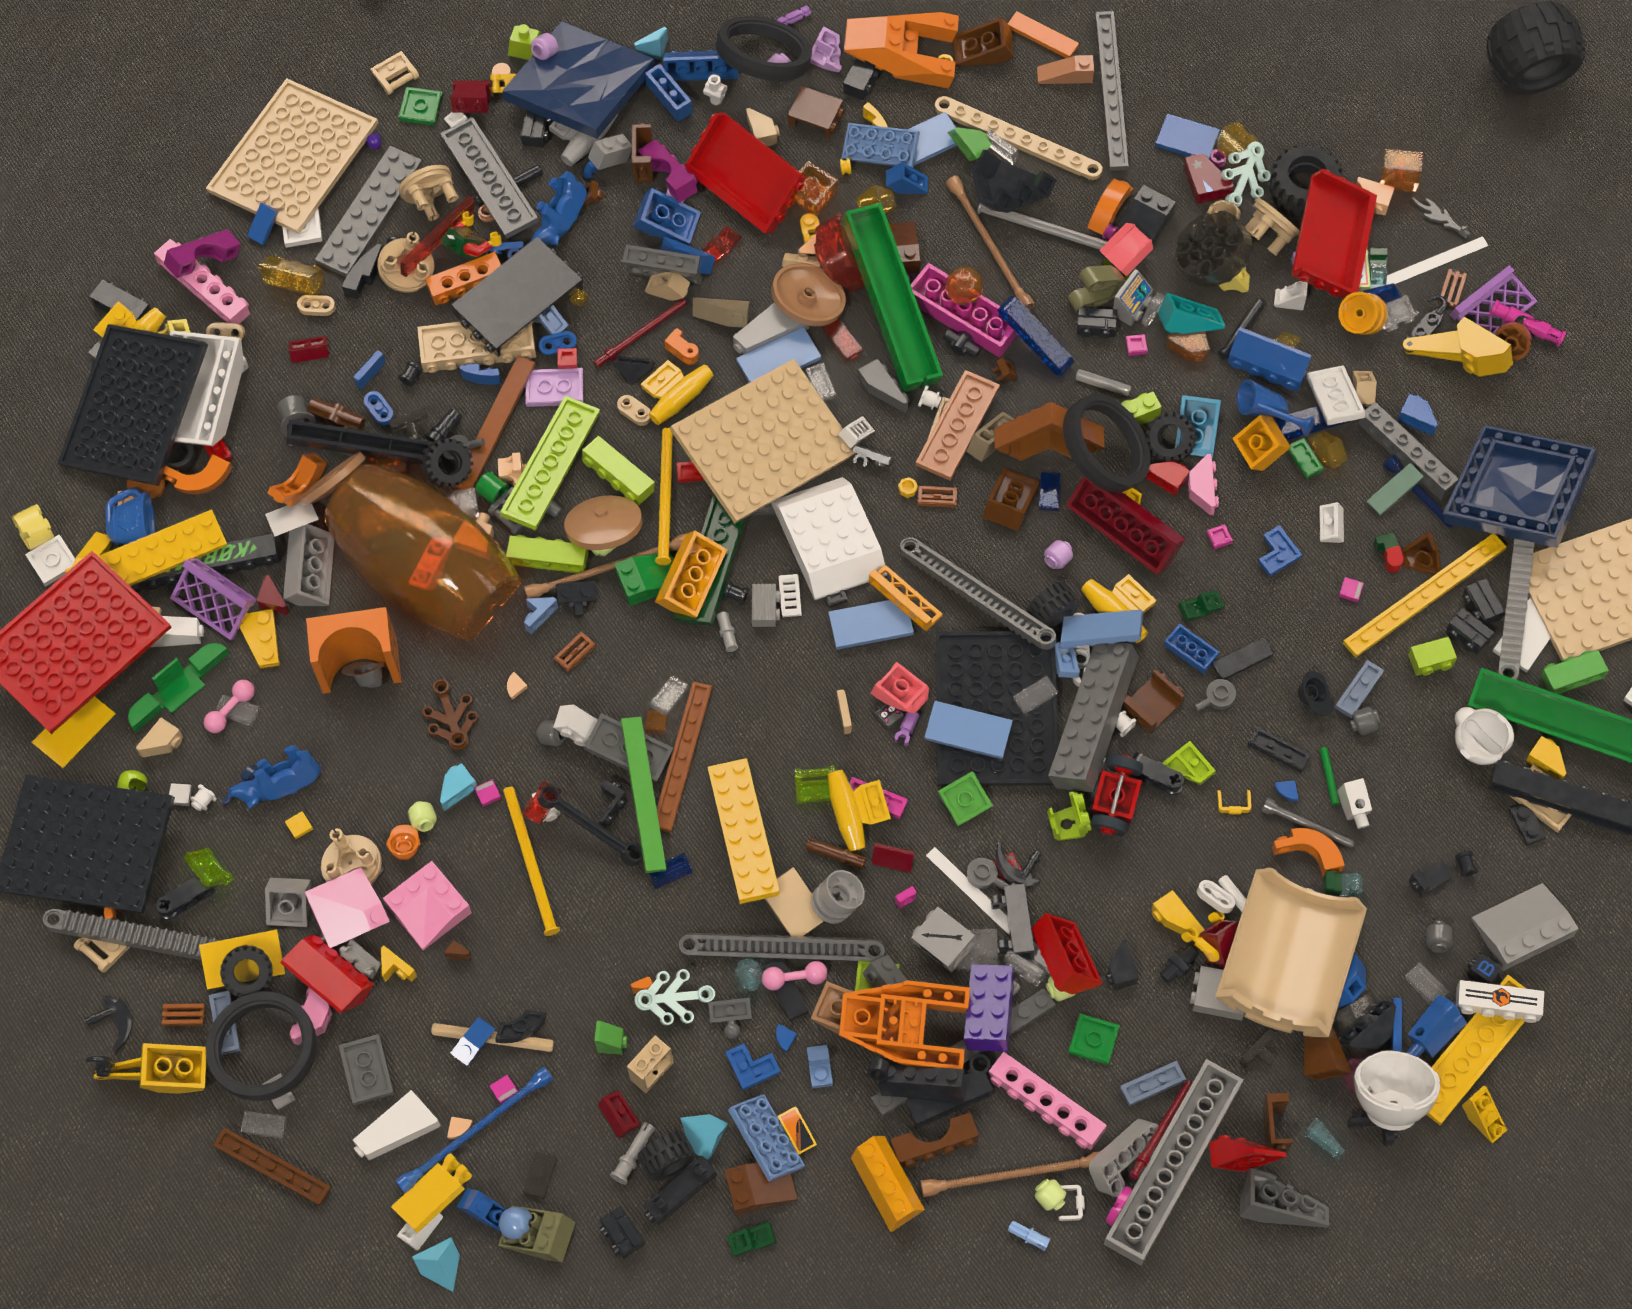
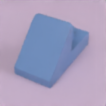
[535,305,568,335]
[524,597,558,635]
[1055,643,1079,678]
[806,1045,833,1089]

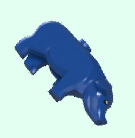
[530,171,587,247]
[228,745,321,809]

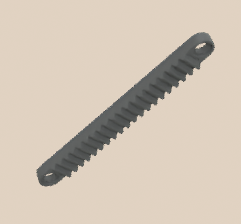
[900,537,1056,650]
[43,909,221,961]
[679,933,885,961]

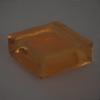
[645,710,668,732]

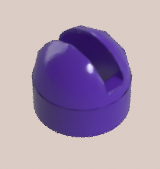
[366,134,382,149]

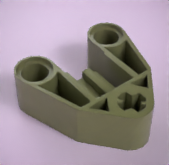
[1068,265,1126,314]

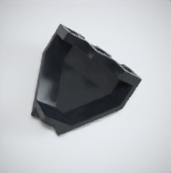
[971,149,1057,213]

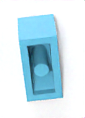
[440,763,477,811]

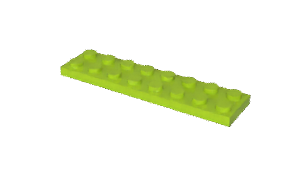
[500,396,600,530]

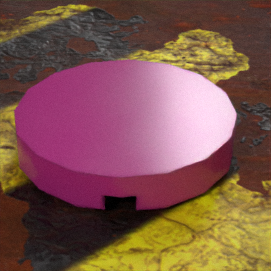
[1106,1186,1133,1226]

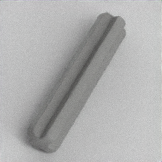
[1076,369,1131,396]

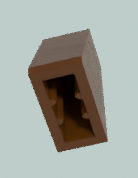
[1304,1028,1350,1081]

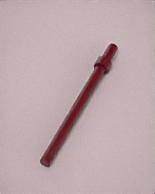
[593,299,687,368]
[1130,1081,1192,1179]

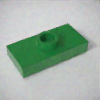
[1288,438,1324,479]

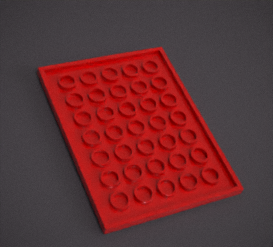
[0,551,172,734]

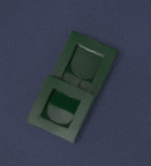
[1178,590,1225,622]
[727,1222,777,1256]

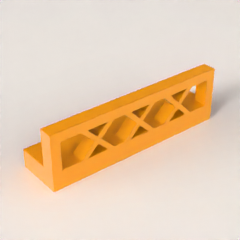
[869,565,942,632]

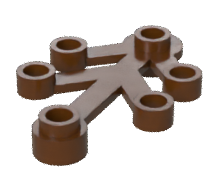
[422,679,479,750]

